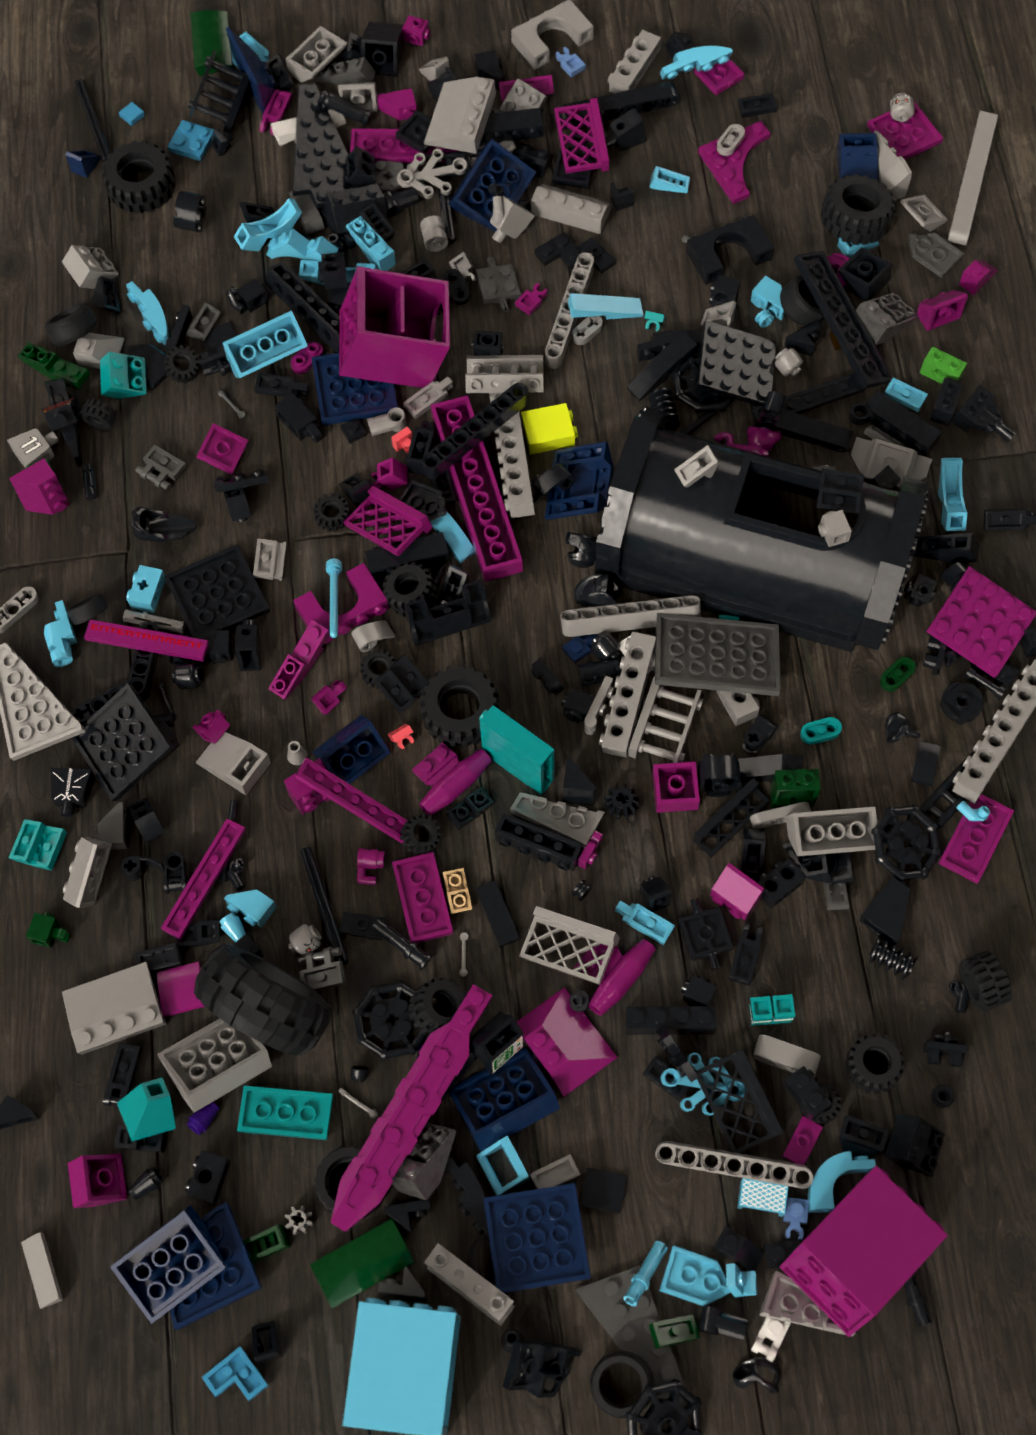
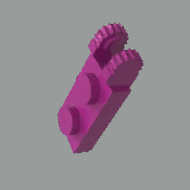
[259,89,293,135]

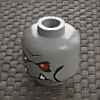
[890,93,915,122]
[288,924,322,956]

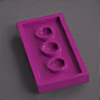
[938,794,1014,884]
[392,852,453,943]

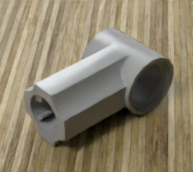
[367,407,407,436]

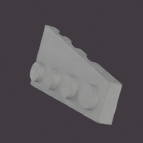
[510,792,605,848]
[759,1271,856,1336]

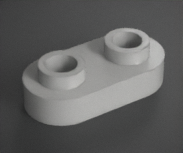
[717,124,745,156]

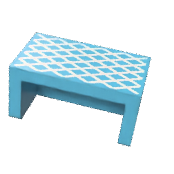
[737,1178,788,1217]

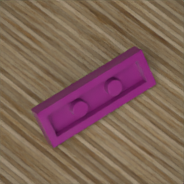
[498,75,554,102]

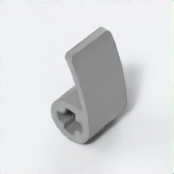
[351,620,395,652]

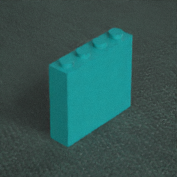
[479,705,554,796]

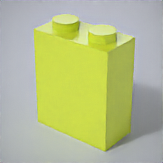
[521,403,578,455]

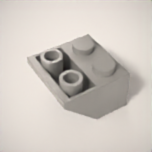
[62,245,119,289]

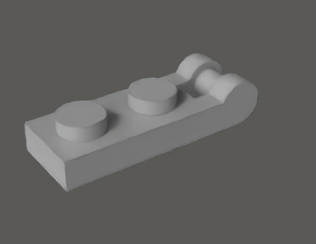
[584,676,615,735]

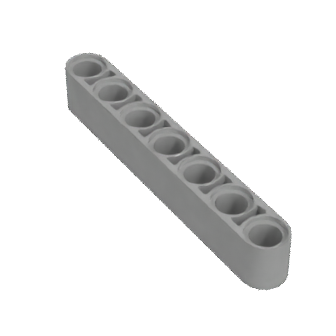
[545,252,594,369]
[560,595,701,637]
[656,1141,813,1188]

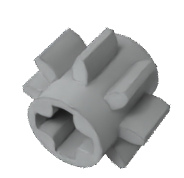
[285,1205,313,1235]

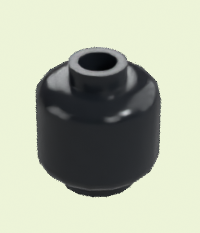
[590,632,620,661]
[172,662,204,690]

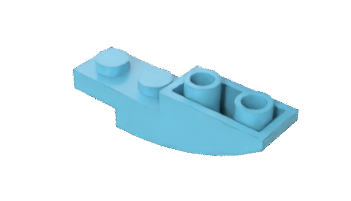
[660,46,733,80]
[126,281,170,345]

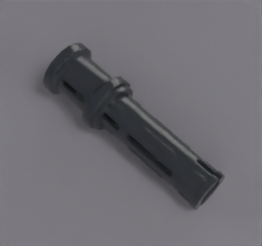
[371,918,433,971]

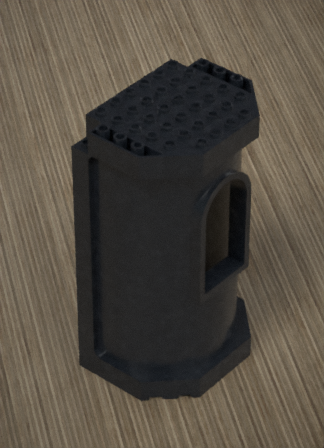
[595,406,929,652]

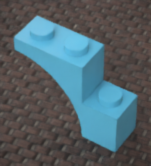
[234,198,302,251]
[266,229,338,262]
[938,458,968,531]

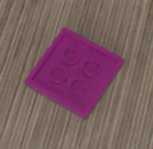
[867,100,943,160]

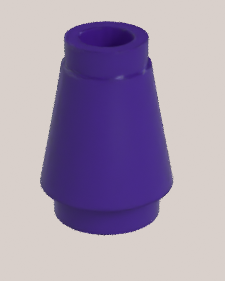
[186,1102,219,1135]

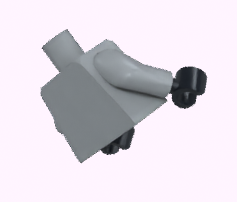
[488,184,535,244]

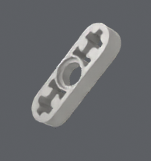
[0,587,39,633]
[750,802,811,829]

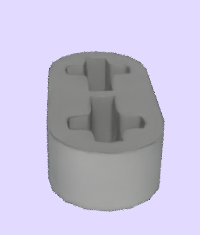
[572,316,603,345]

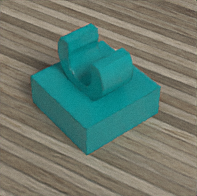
[644,311,666,332]

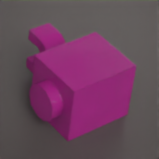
[371,457,408,490]

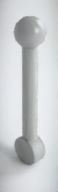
[459,933,468,977]
[338,1088,378,1118]

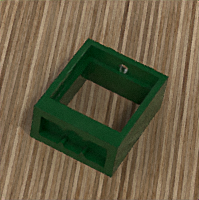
[770,769,820,808]

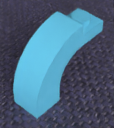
[807,1151,876,1213]

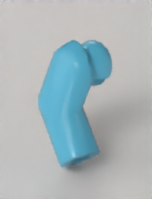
[956,801,990,821]

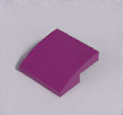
[157,962,205,1017]

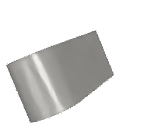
[752,1035,821,1074]

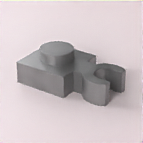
[449,251,478,288]

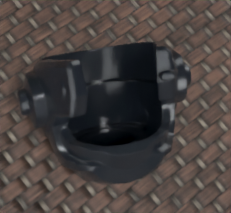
[565,532,597,568]

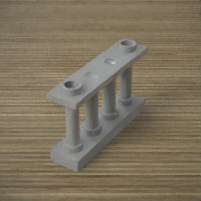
[465,355,543,393]
[628,676,704,763]
[424,1243,515,1326]

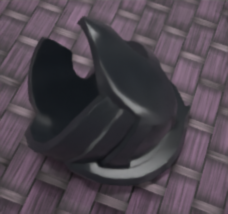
[574,573,621,607]

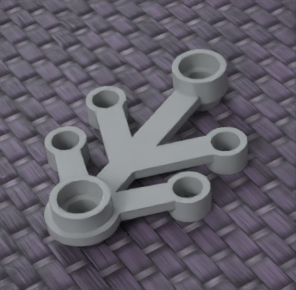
[397,149,467,199]

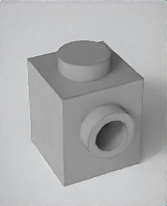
[818,510,852,547]

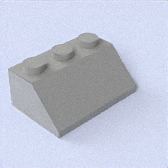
[286,26,348,82]
[63,837,112,908]

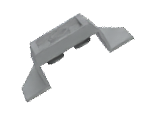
[851,437,932,488]

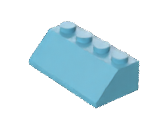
[222,310,308,378]

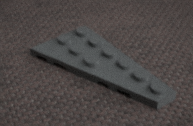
[575,1265,687,1407]

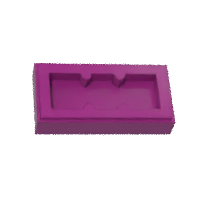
[782,1116,823,1165]

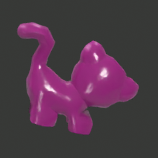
[714,426,782,457]

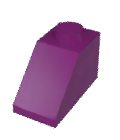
[377,88,416,120]
[959,260,997,295]

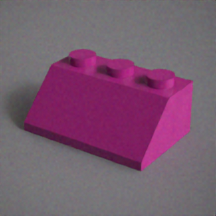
[9,458,70,515]

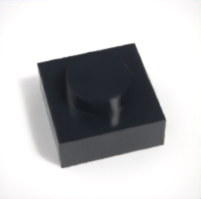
[340,418,367,444]

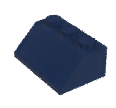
[312,715,391,784]

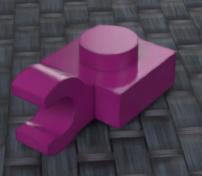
[311,680,347,715]

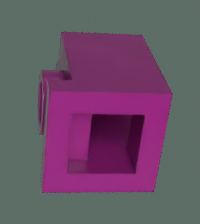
[192,710,230,744]

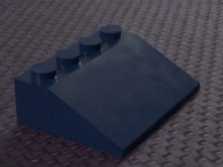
[448,139,536,232]
[449,1048,560,1152]
[110,1205,227,1324]

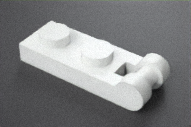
[751,1317,790,1362]

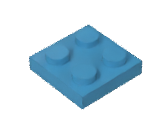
[167,120,215,161]

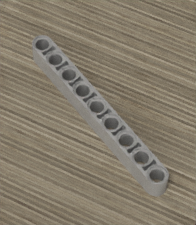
[948,110,998,245]

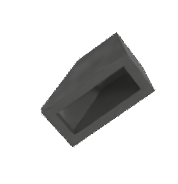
[94,802,128,850]

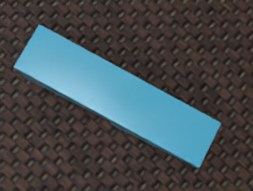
[568,293,643,319]

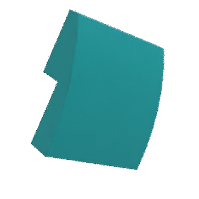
[9,819,67,871]

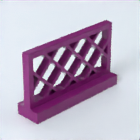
[554,98,609,174]
[343,486,432,556]

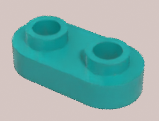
[800,717,842,745]

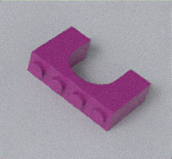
[293,563,389,644]

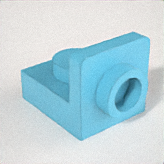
[726,1263,757,1297]

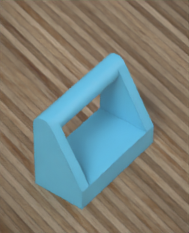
[476,1136,529,1196]

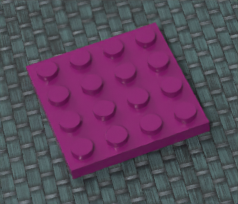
[926,566,1036,678]

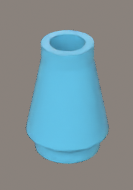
[219,912,246,942]

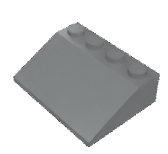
[424,77,496,154]
[62,962,167,1055]
[158,1018,272,1112]

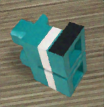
[749,994,795,1026]

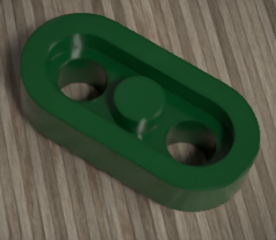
[880,657,916,692]

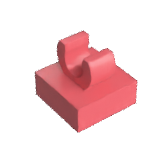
[392,427,412,454]
[388,724,414,749]

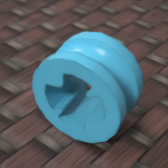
[755,309,774,328]

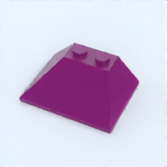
[517,987,617,1097]

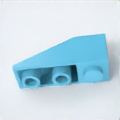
[346,216,396,271]

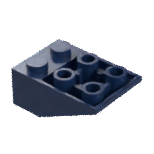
[836,133,878,180]

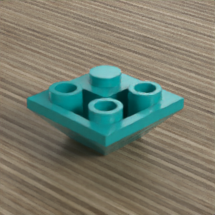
[117,1078,176,1141]

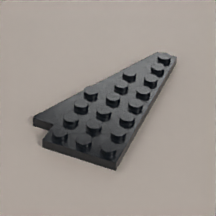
[292,84,355,208]

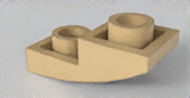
[443,868,472,914]

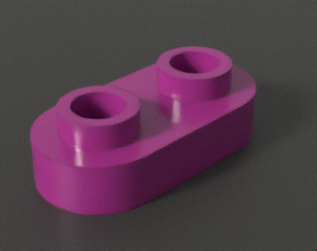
[291,342,324,374]

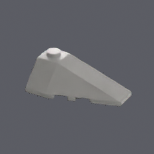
[874,130,912,200]

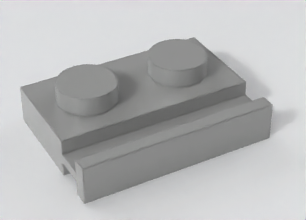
[253,538,286,581]

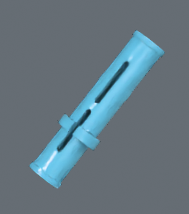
[623,1241,668,1306]

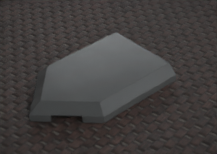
[909,233,965,278]

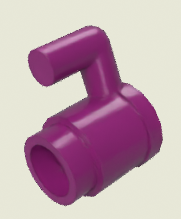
[357,848,385,885]

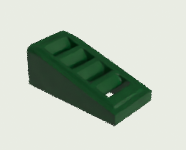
[244,1224,291,1263]

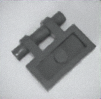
[135,445,187,491]
[298,947,346,991]

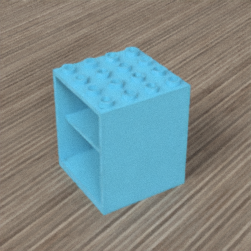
[343,1298,461,1435]

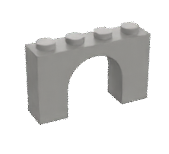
[511,0,593,70]

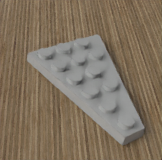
[0,643,86,761]

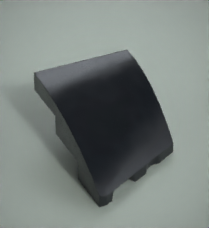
[502,1340,582,1398]

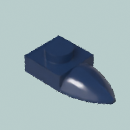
[562,633,600,664]

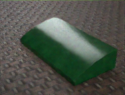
[190,10,233,77]
[310,1219,415,1309]

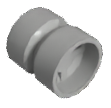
[420,215,448,252]

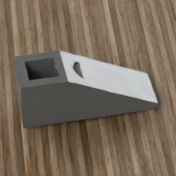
[317,57,376,85]

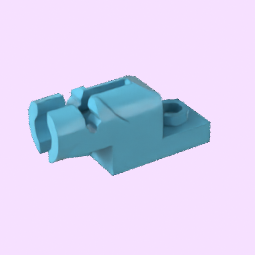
[44,600,78,667]

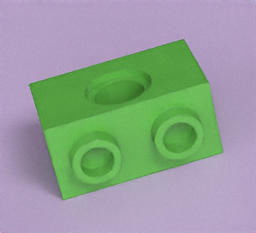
[920,346,967,384]

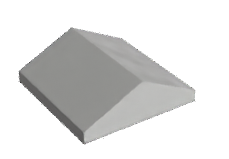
[900,195,948,232]

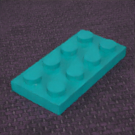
[237,1086,333,1140]

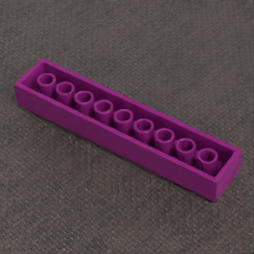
[430,395,523,582]

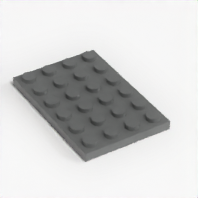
[655,613,780,696]

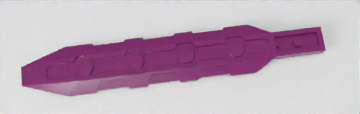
[331,984,493,1232]

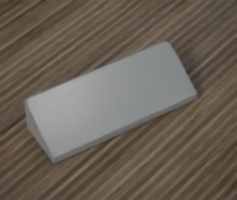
[21,1232,63,1309]

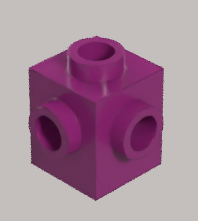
[402,15,431,46]

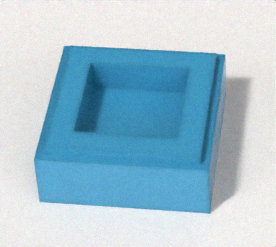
[119,102,145,126]

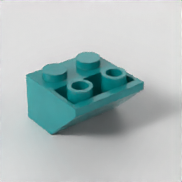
[100,351,147,399]

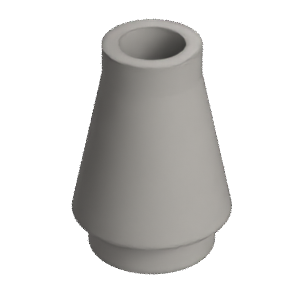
[287,741,308,765]

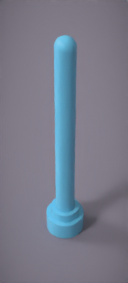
[326,559,342,638]

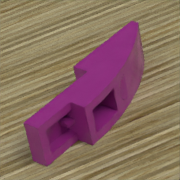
[268,619,330,700]

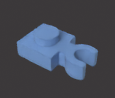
[556,47,585,77]
[783,1197,809,1240]

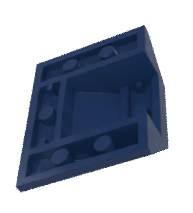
[225,27,276,115]
[545,442,614,520]

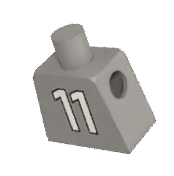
[7,428,59,468]

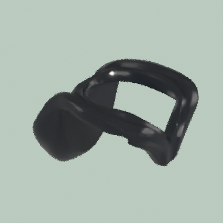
[885,712,921,743]
[732,1357,780,1394]

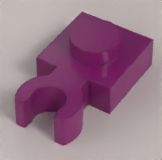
[515,283,547,316]
[578,830,603,870]

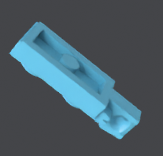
[615,901,675,946]

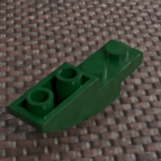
[17,342,90,388]

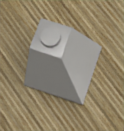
[338,82,377,112]
[73,333,125,369]

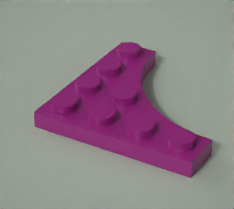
[698,121,770,204]

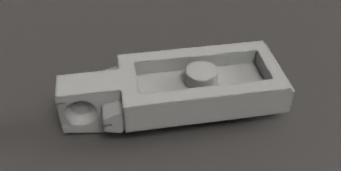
[403,377,453,419]

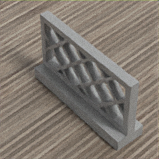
[519,906,620,985]

